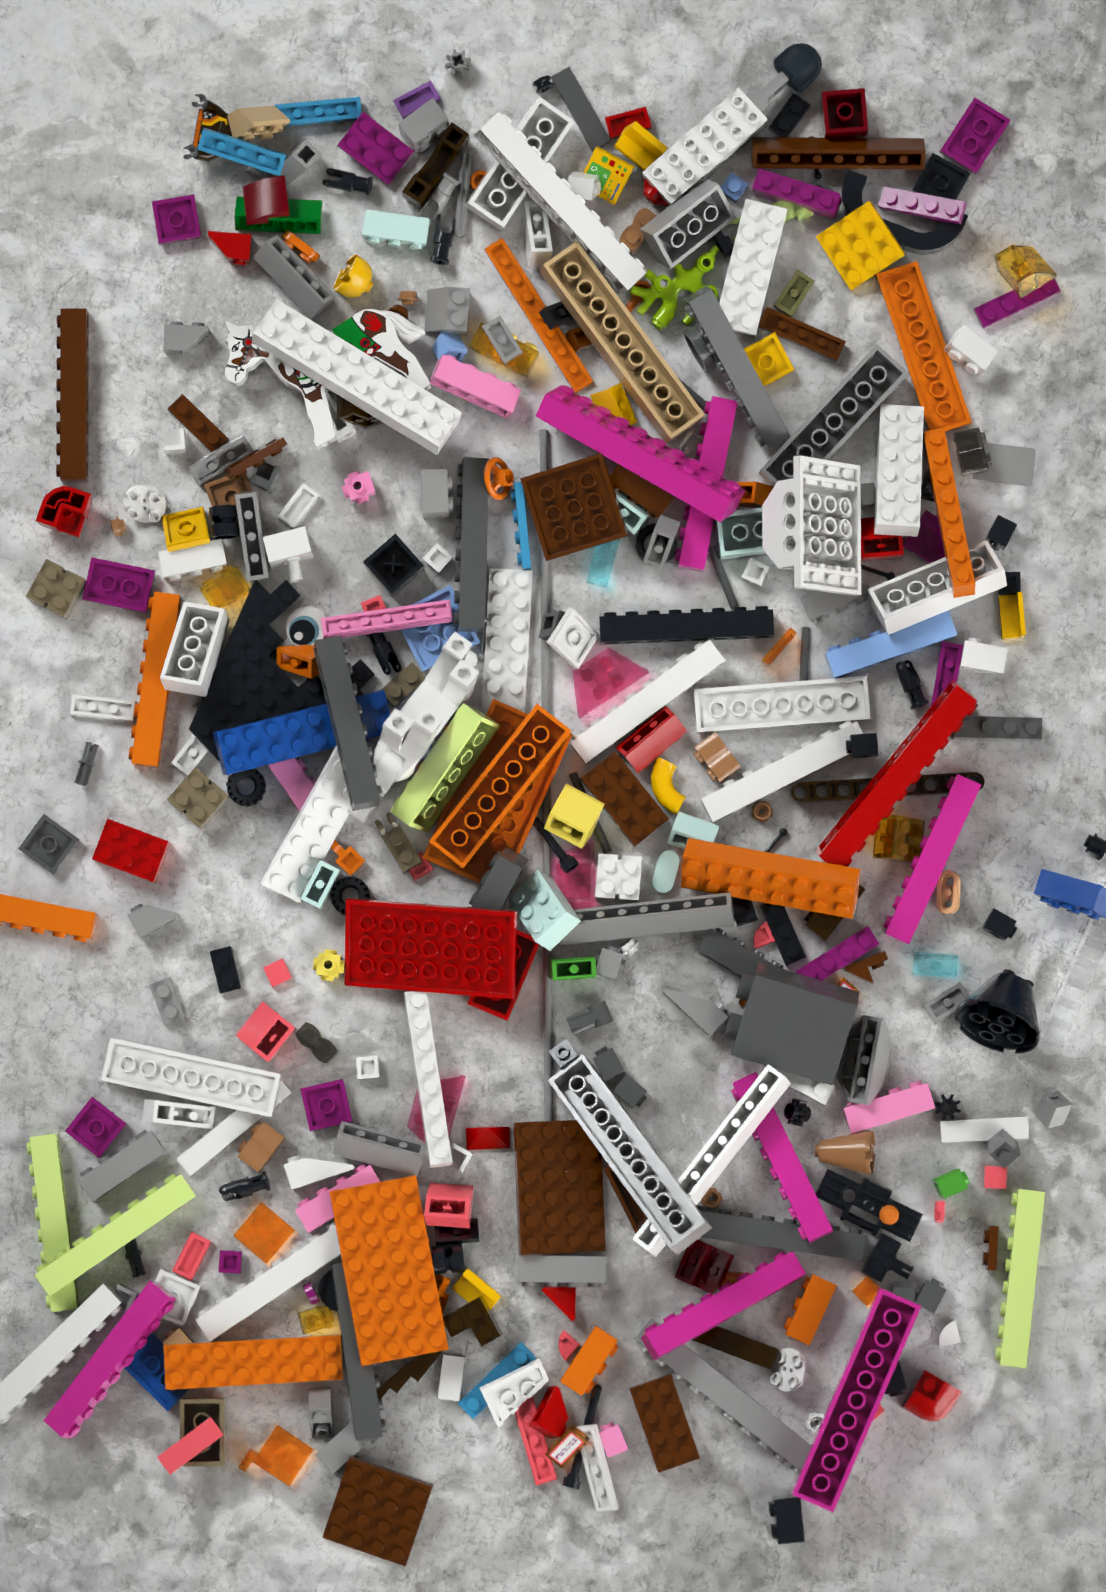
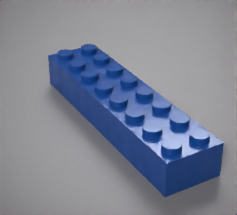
[213,690,390,775]

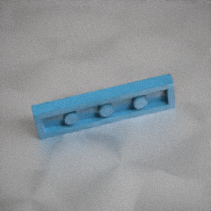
[275,97,362,127]
[197,127,287,176]
[510,482,531,570]
[458,1342,536,1419]

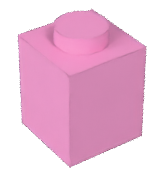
[599,1422,628,1458]

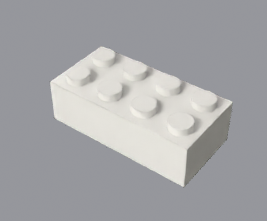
[160,602,230,697]

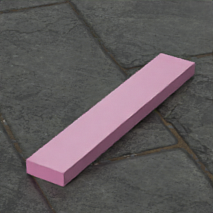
[321,599,453,639]

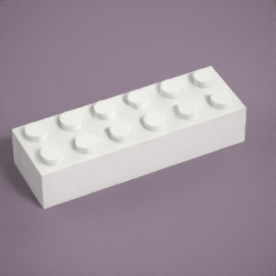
[465,96,575,230]
[719,199,788,338]
[874,404,924,537]
[868,540,1007,635]

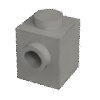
[595,946,626,980]

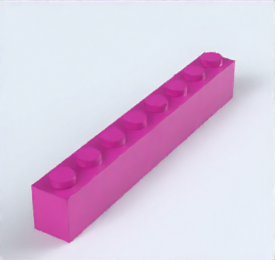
[674,396,737,572]
[883,774,981,944]
[731,1072,833,1243]
[641,1251,806,1361]
[43,1281,177,1439]

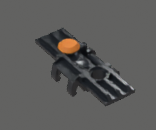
[816,1169,923,1242]

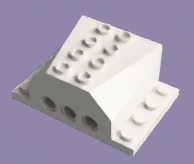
[762,456,861,596]

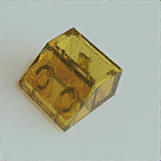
[994,245,1057,298]
[873,815,925,863]

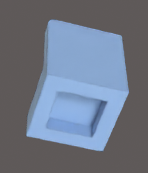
[432,331,467,362]

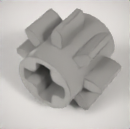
[445,49,471,77]

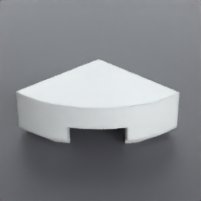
[938,1321,961,1347]

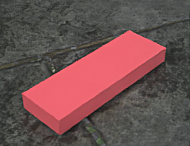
[157,1417,224,1475]

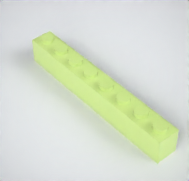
[27,1134,80,1312]
[34,1174,196,1297]
[995,1189,1045,1368]

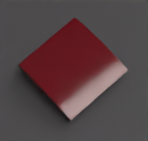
[243,175,289,225]
[674,1240,734,1295]

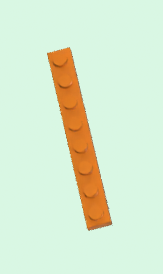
[484,238,594,393]

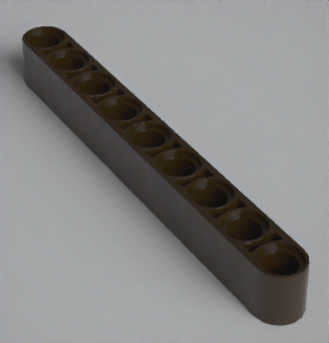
[790,772,985,803]

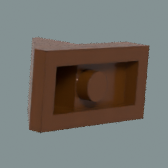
[843,951,888,984]

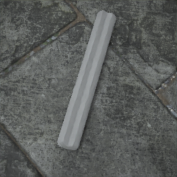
[454,153,472,237]

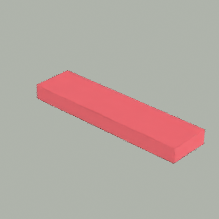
[515,1396,557,1485]

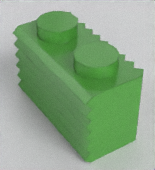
[548,956,596,981]
[932,1169,970,1199]

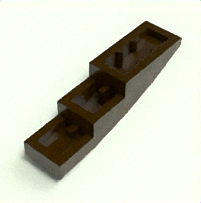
[693,1326,780,1370]
[377,1351,443,1397]

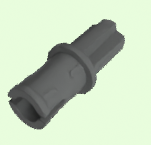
[75,742,99,786]

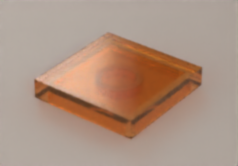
[233,1202,295,1264]
[253,1424,314,1486]

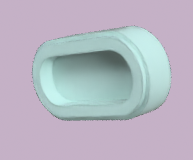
[652,850,680,893]

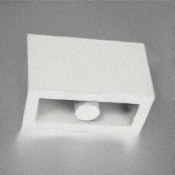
[944,325,998,376]
[960,638,1008,676]

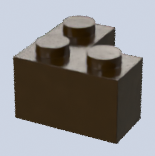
[336,394,383,429]
[443,1296,503,1347]

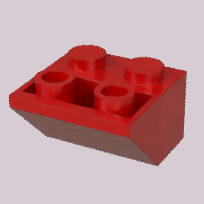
[861,517,904,562]

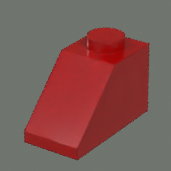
[208,231,253,267]
[529,1386,568,1439]

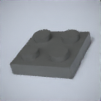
[18,814,80,874]

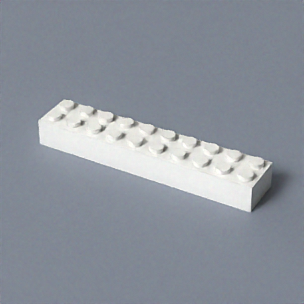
[474,112,646,294]
[252,299,462,455]

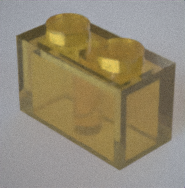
[200,566,250,608]

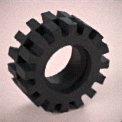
[226,768,266,807]
[330,876,370,915]

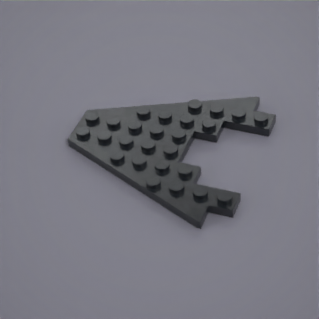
[189,580,375,761]

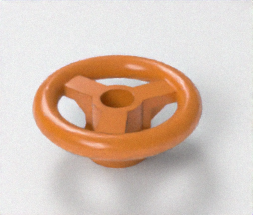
[484,457,514,500]

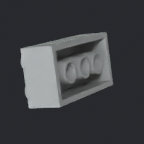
[640,178,736,269]

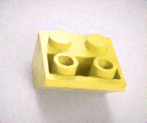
[544,784,605,849]

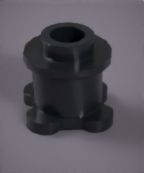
[1083,833,1106,860]

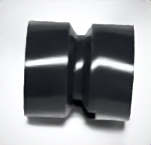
[209,505,239,540]
[431,1244,465,1275]

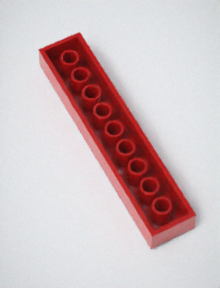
[816,680,977,867]

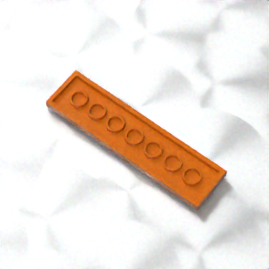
[876,261,972,433]

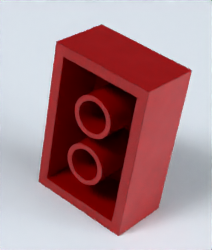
[92,818,171,884]

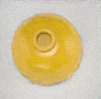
[333,254,374,298]

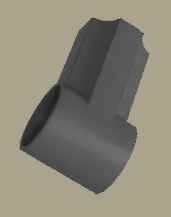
[566,1001,613,1035]

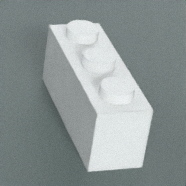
[158,539,228,582]

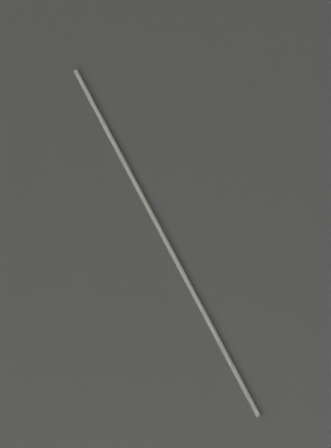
[540,429,553,1121]

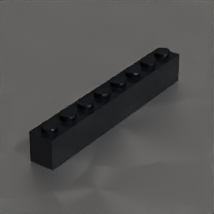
[599,606,774,645]

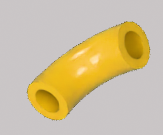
[651,757,686,815]

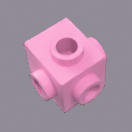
[342,471,376,504]

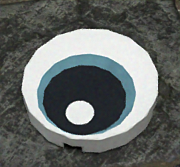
[286,606,325,646]

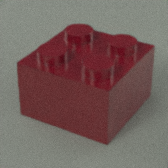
[820,88,868,138]

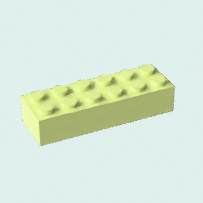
[390,703,501,833]

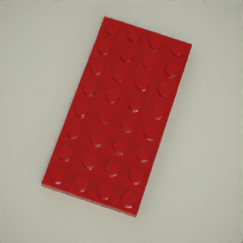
[344,898,517,999]

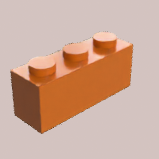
[783,1274,837,1346]
[560,1325,619,1396]

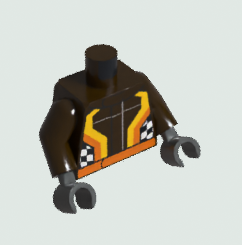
[183,94,232,162]

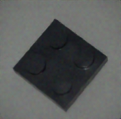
[912,153,971,200]

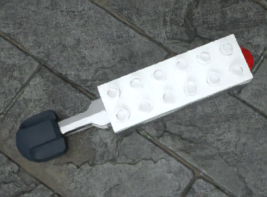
[642,43,822,207]

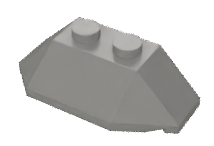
[837,1015,891,1105]

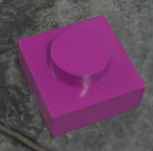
[218,1250,242,1274]

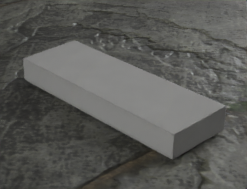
[187,434,253,486]

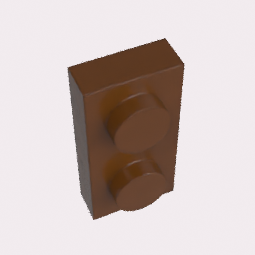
[982,1226,999,1271]

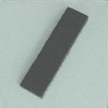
[551,67,611,152]

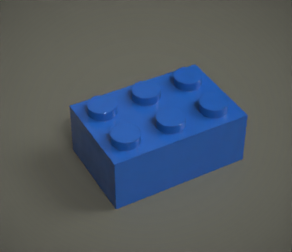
[1034,869,1106,920]

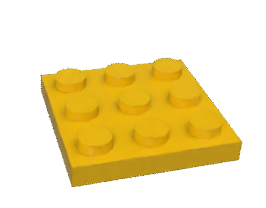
[815,200,905,290]

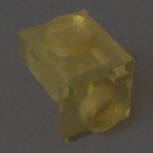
[297,1305,334,1334]

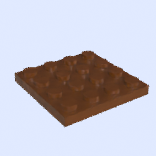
[520,453,629,561]
[322,1455,433,1567]

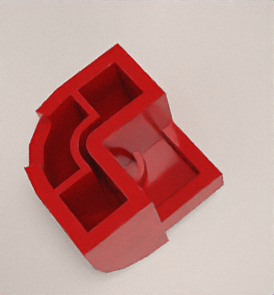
[35,486,93,538]
[901,1370,962,1422]

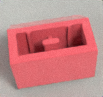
[235,1001,297,1063]
[424,1183,474,1228]

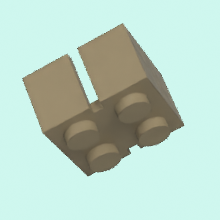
[26,559,86,620]
[167,767,230,830]

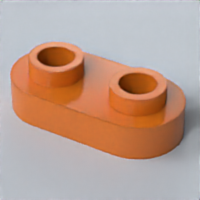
[281,230,320,264]

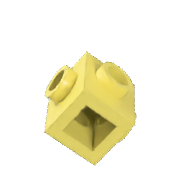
[313,949,345,981]

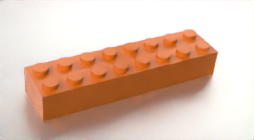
[429,704,572,869]
[681,838,860,919]
[164,1334,343,1390]

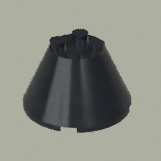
[954,969,1040,1054]

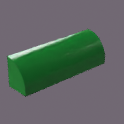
[234,196,322,234]

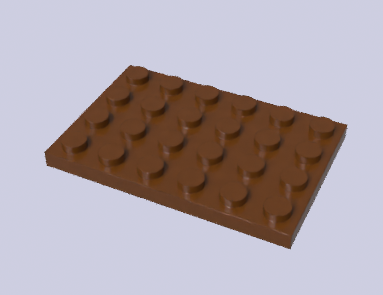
[513,1120,606,1255]

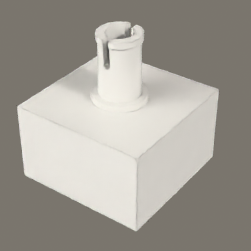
[263,526,314,583]

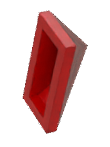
[466,1127,510,1150]
[542,1287,576,1321]

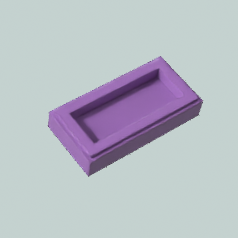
[393,81,441,119]

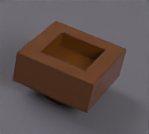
[565,327,593,353]

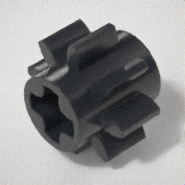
[934,1094,961,1120]
[784,1099,811,1127]

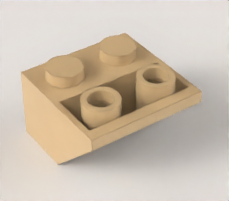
[227,106,290,142]

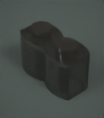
[953,427,992,477]
[295,1022,339,1064]

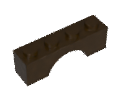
[402,122,470,209]

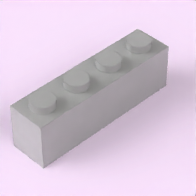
[253,235,336,320]
[235,491,269,581]
[333,1121,426,1177]
[78,1130,167,1202]
[518,1255,606,1287]

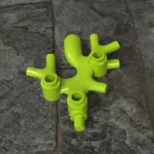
[630,245,720,331]

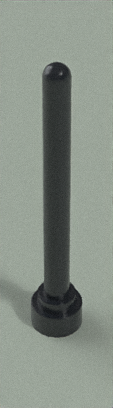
[533,816,579,874]
[562,1384,602,1490]

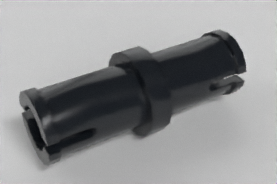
[124,1238,146,1278]

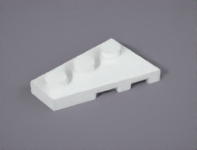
[480,1359,549,1428]

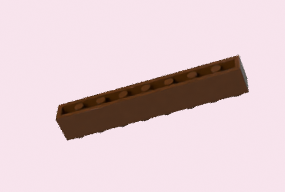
[751,137,926,170]
[56,308,89,483]

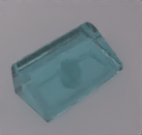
[913,952,959,977]

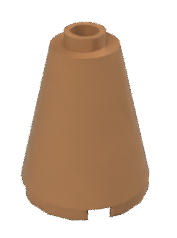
[815,1131,876,1175]

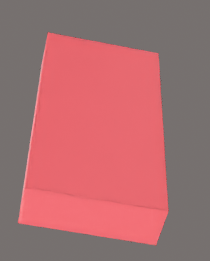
[172,1232,212,1281]

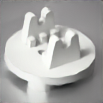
[123,484,167,523]
[770,1348,808,1392]

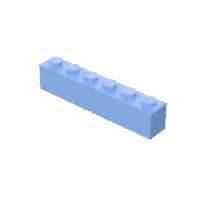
[824,610,957,678]

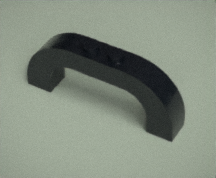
[841,169,968,255]

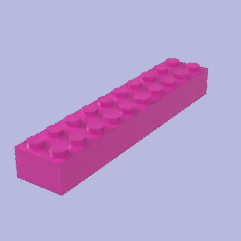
[536,385,745,522]
[791,1288,921,1513]

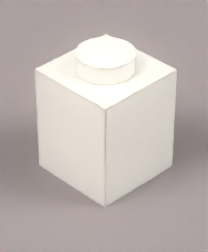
[568,172,601,201]

